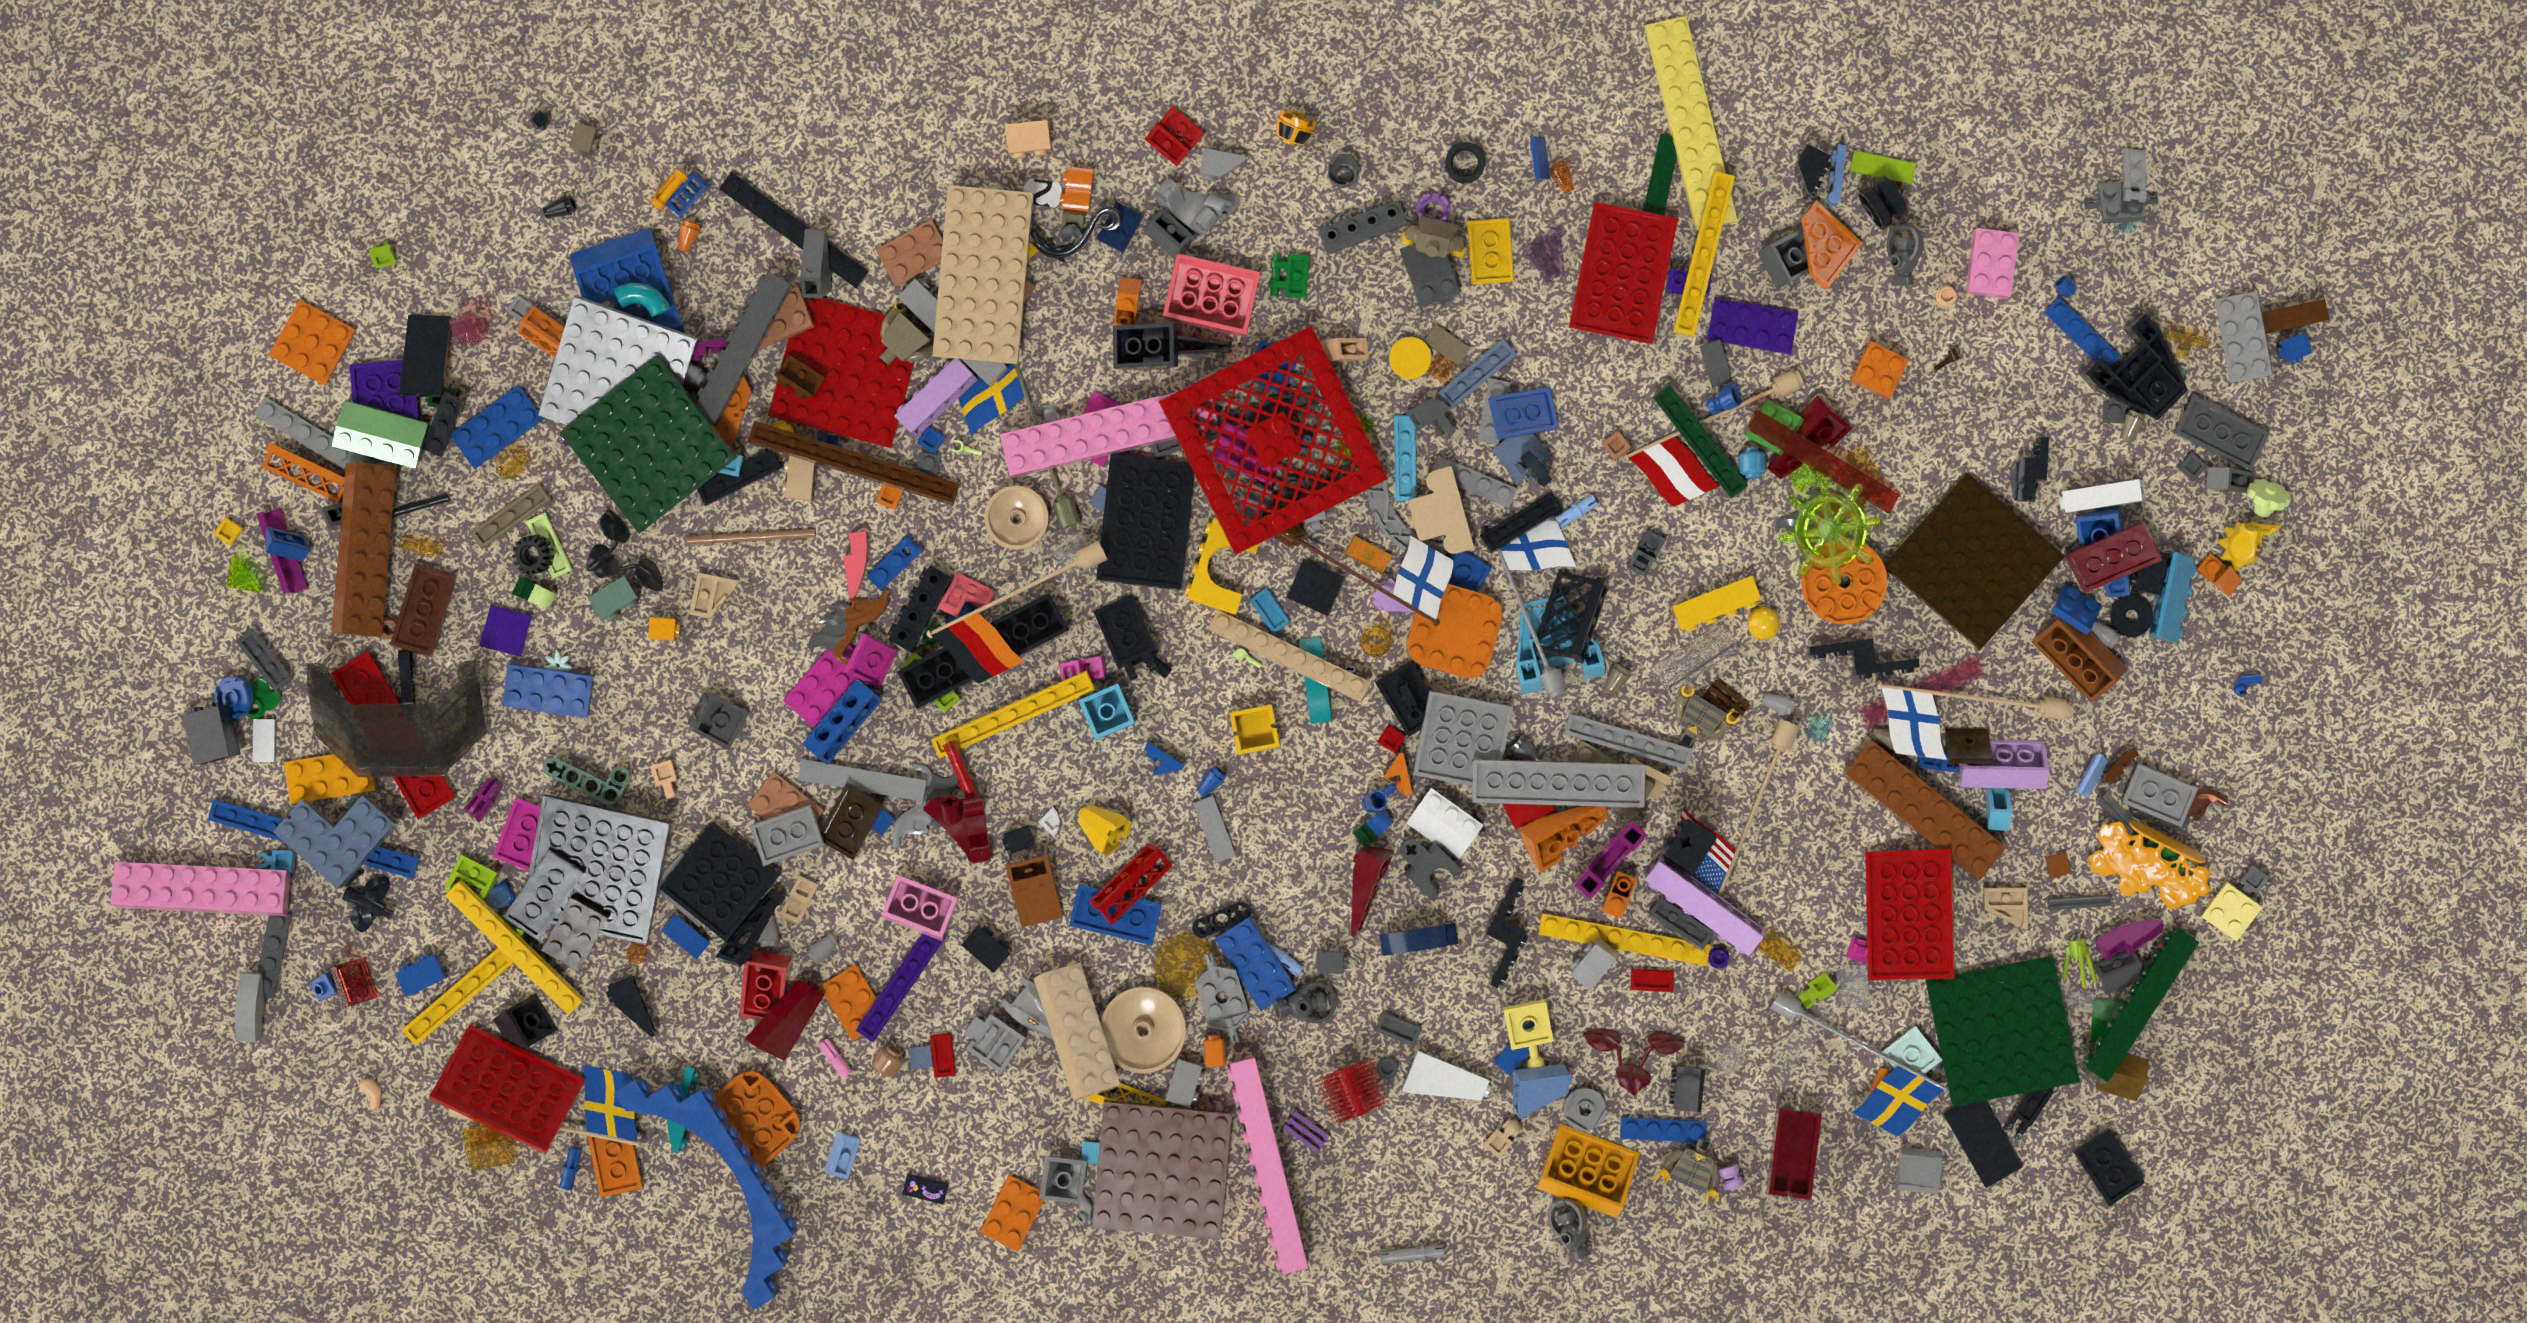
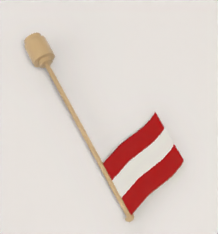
[1623,370,1804,507]

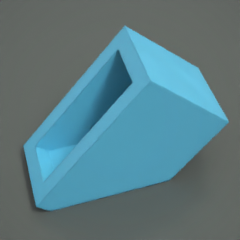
[1986,788,2012,831]

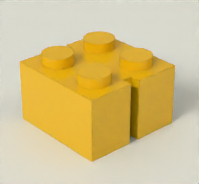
[1230,704,1280,755]

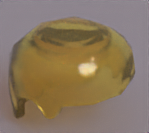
[1360,624,1392,658]

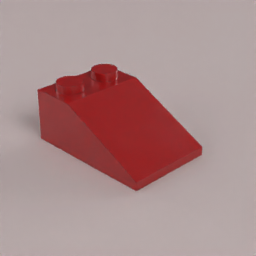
[739,949,792,1020]

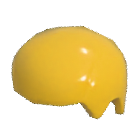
[1747,606,1780,640]

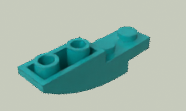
[667,1066,699,1154]

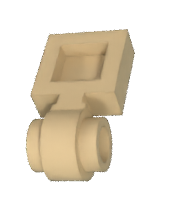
[1483,1117,1523,1159]

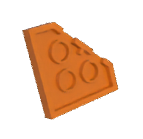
[1801,200,1863,290]
[691,377,752,449]

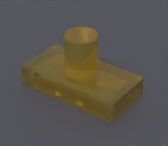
[2164,328,2210,360]

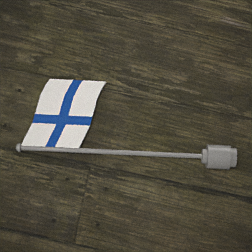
[1484,521,1577,700]

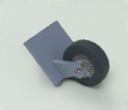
[1491,434,1552,487]

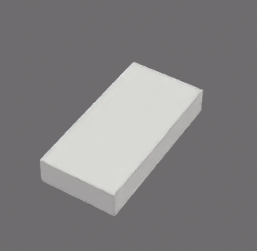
[253,719,276,762]

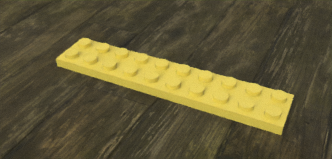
[1644,16,1738,232]

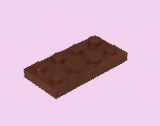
[390,564,457,657]

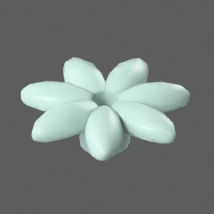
[545,651,572,671]

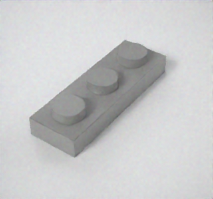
[1477,378,1510,445]

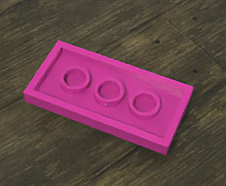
[783,645,857,729]

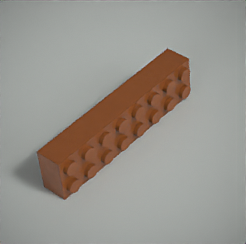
[331,462,396,637]
[1843,740,2007,881]

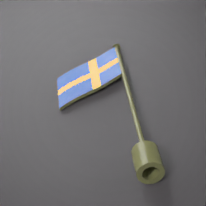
[958,363,1081,529]

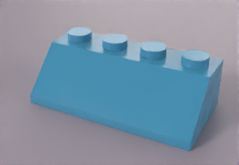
[2148,552,2196,643]

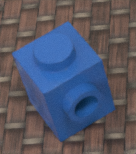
[2276,333,2313,365]
[309,967,349,1002]

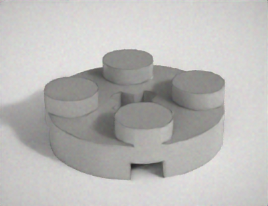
[1563,1088,1606,1131]

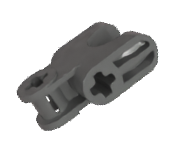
[1400,839,1462,901]

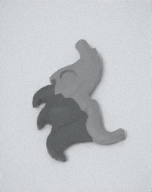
[891,764,959,848]

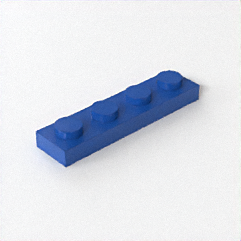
[2044,297,2121,368]
[1620,1117,1707,1143]

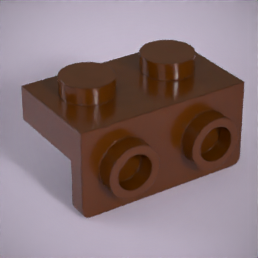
[774,355,826,400]

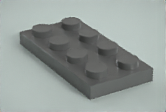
[2173,395,2270,471]

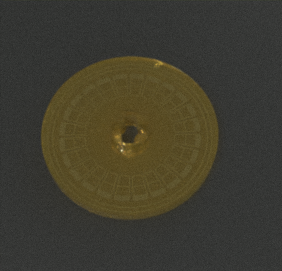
[1154,934,1218,998]

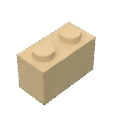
[782,456,816,501]

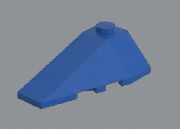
[2075,507,2131,597]

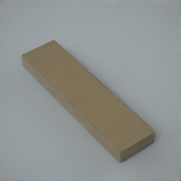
[470,483,552,550]

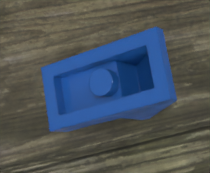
[1144,742,1184,776]

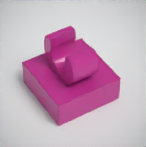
[1846,937,1868,964]

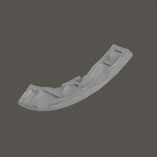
[1367,474,1445,555]

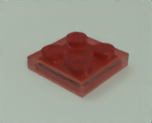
[330,957,379,1008]

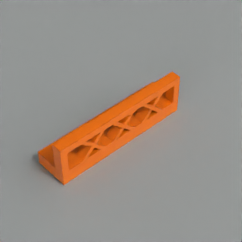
[517,306,565,358]
[262,443,345,503]

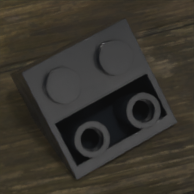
[1794,144,1831,199]

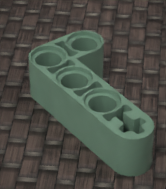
[543,758,632,805]

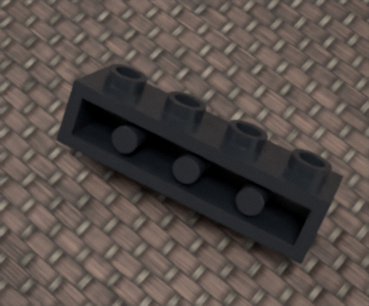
[887,565,954,653]

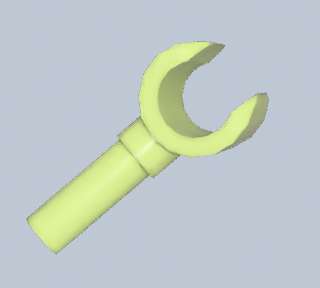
[952,440,982,456]
[1233,648,1262,668]

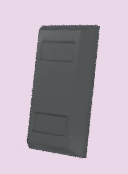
[1375,1011,1422,1047]

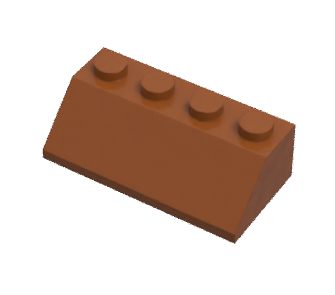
[2032,616,2128,703]

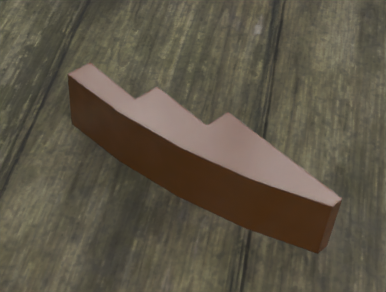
[2262,299,2330,334]

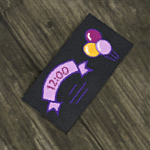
[902,1173,949,1205]

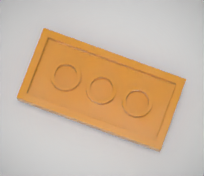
[284,748,376,805]

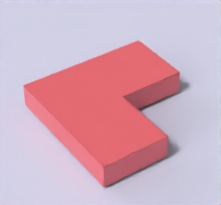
[938,572,995,617]

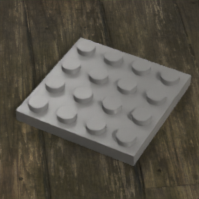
[1412,690,1513,786]

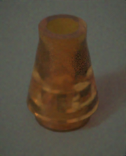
[1549,161,1575,194]

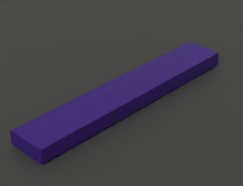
[855,934,947,1043]

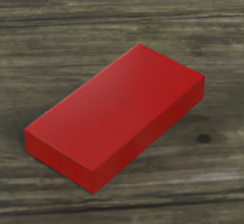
[1630,969,1674,992]
[930,1033,956,1078]

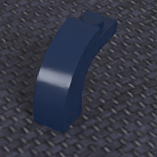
[1379,923,1458,956]

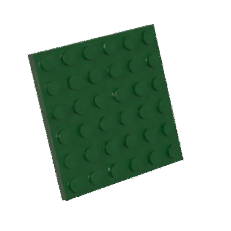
[560,355,738,534]
[1925,955,2080,1107]

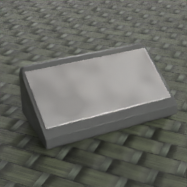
[2096,790,2134,831]

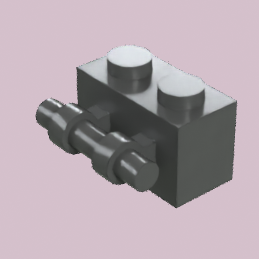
[1144,208,1200,260]

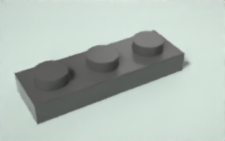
[235,629,293,692]
[1648,897,1715,951]

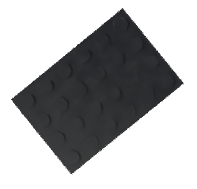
[1096,454,1194,591]

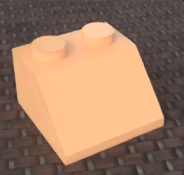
[1005,120,1052,159]

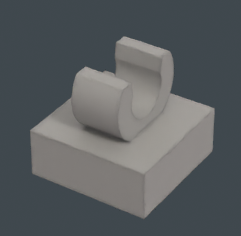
[1305,511,1326,531]

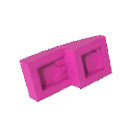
[1059,656,1107,682]

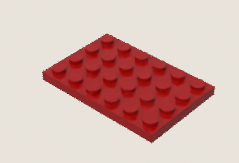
[1568,202,1678,344]
[1865,849,1955,981]
[429,1024,585,1154]

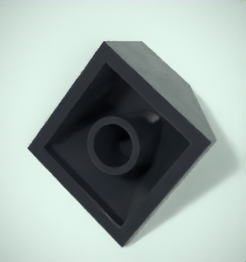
[493,994,558,1049]

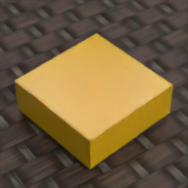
[213,517,244,546]

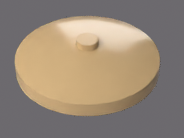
[1100,987,1186,1073]

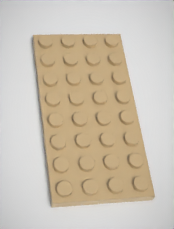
[932,185,1034,364]

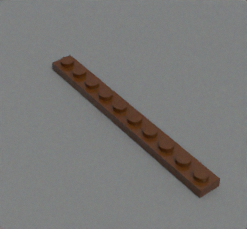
[747,421,959,506]

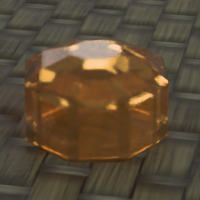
[626,942,648,964]

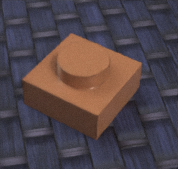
[1601,431,1632,461]

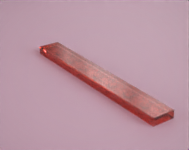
[1746,409,1900,513]

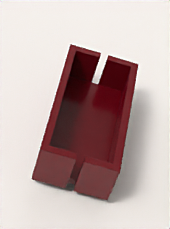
[1766,1107,1822,1200]

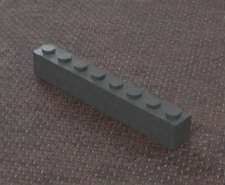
[696,272,793,428]

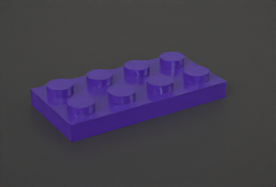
[1707,298,1799,355]

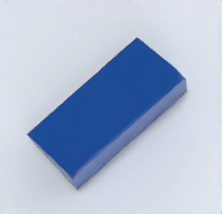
[1530,136,1551,181]
[265,527,310,561]

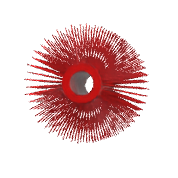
[1314,1058,1390,1125]

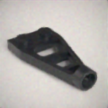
[715,889,785,967]

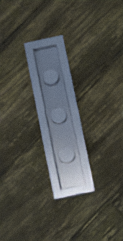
[1438,338,1517,410]

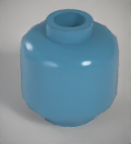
[1738,447,1767,479]

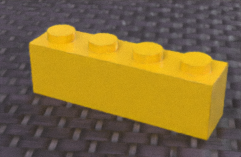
[1671,576,1762,633]

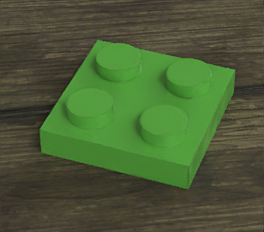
[1745,399,1804,456]

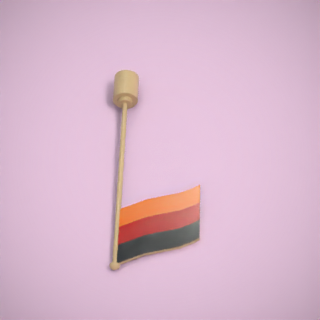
[927,541,1108,684]

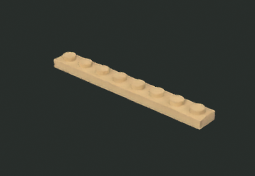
[1208,610,1371,703]

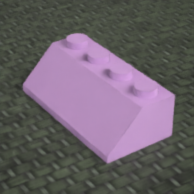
[1959,740,2050,789]

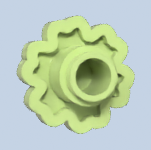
[2247,479,2291,517]

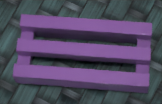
[1283,1110,1330,1153]

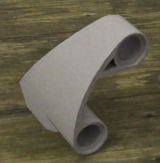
[1154,179,1240,235]

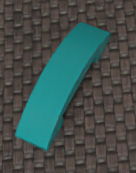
[1299,637,1332,724]

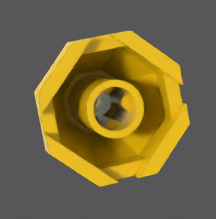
[1078,804,1132,857]

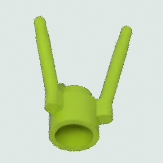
[2062,941,2097,989]

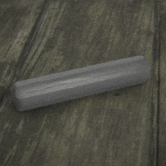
[2047,895,2111,910]

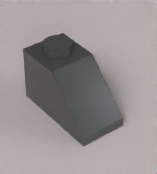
[2206,467,2254,494]

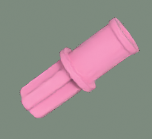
[818,1039,853,1079]

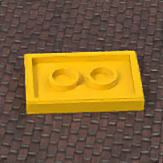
[1467,218,1514,285]

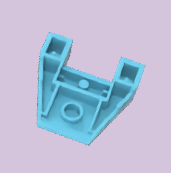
[1516,596,1605,695]

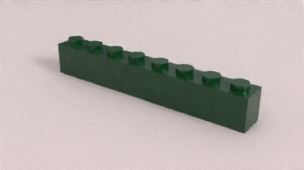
[2081,928,2199,1085]

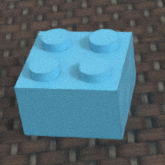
[1078,684,1136,740]

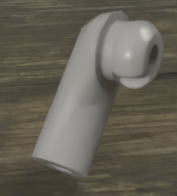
[1043,405,1066,423]

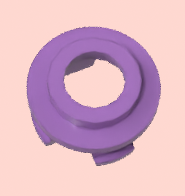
[1416,193,1451,222]

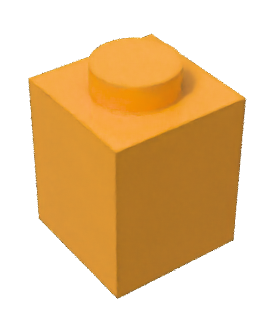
[648,617,681,641]

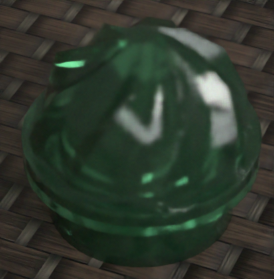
[922,624,939,646]

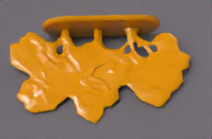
[2089,820,2211,909]

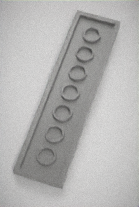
[1472,759,1646,808]

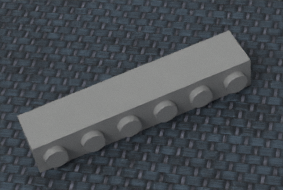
[898,279,1008,387]

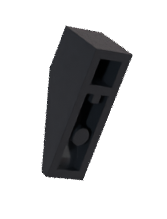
[606,976,658,1037]

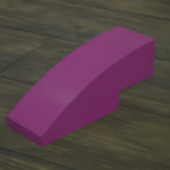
[2096,919,2163,961]

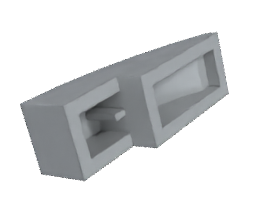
[235,971,265,1043]

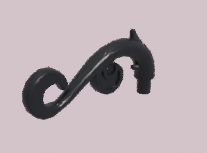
[1030,206,1122,262]

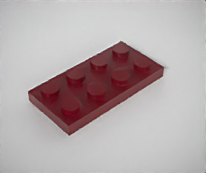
[2065,521,2163,593]

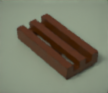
[1703,679,1750,718]

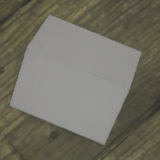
[1039,1156,1087,1204]

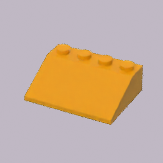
[1537,1123,1640,1218]

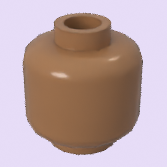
[872,1045,904,1078]

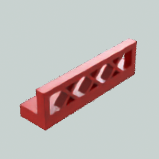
[1089,843,1172,925]

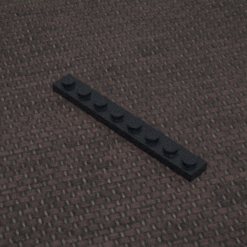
[719,172,869,289]

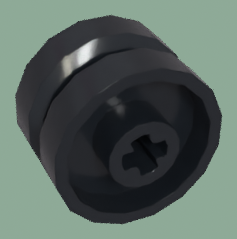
[1857,175,1909,230]

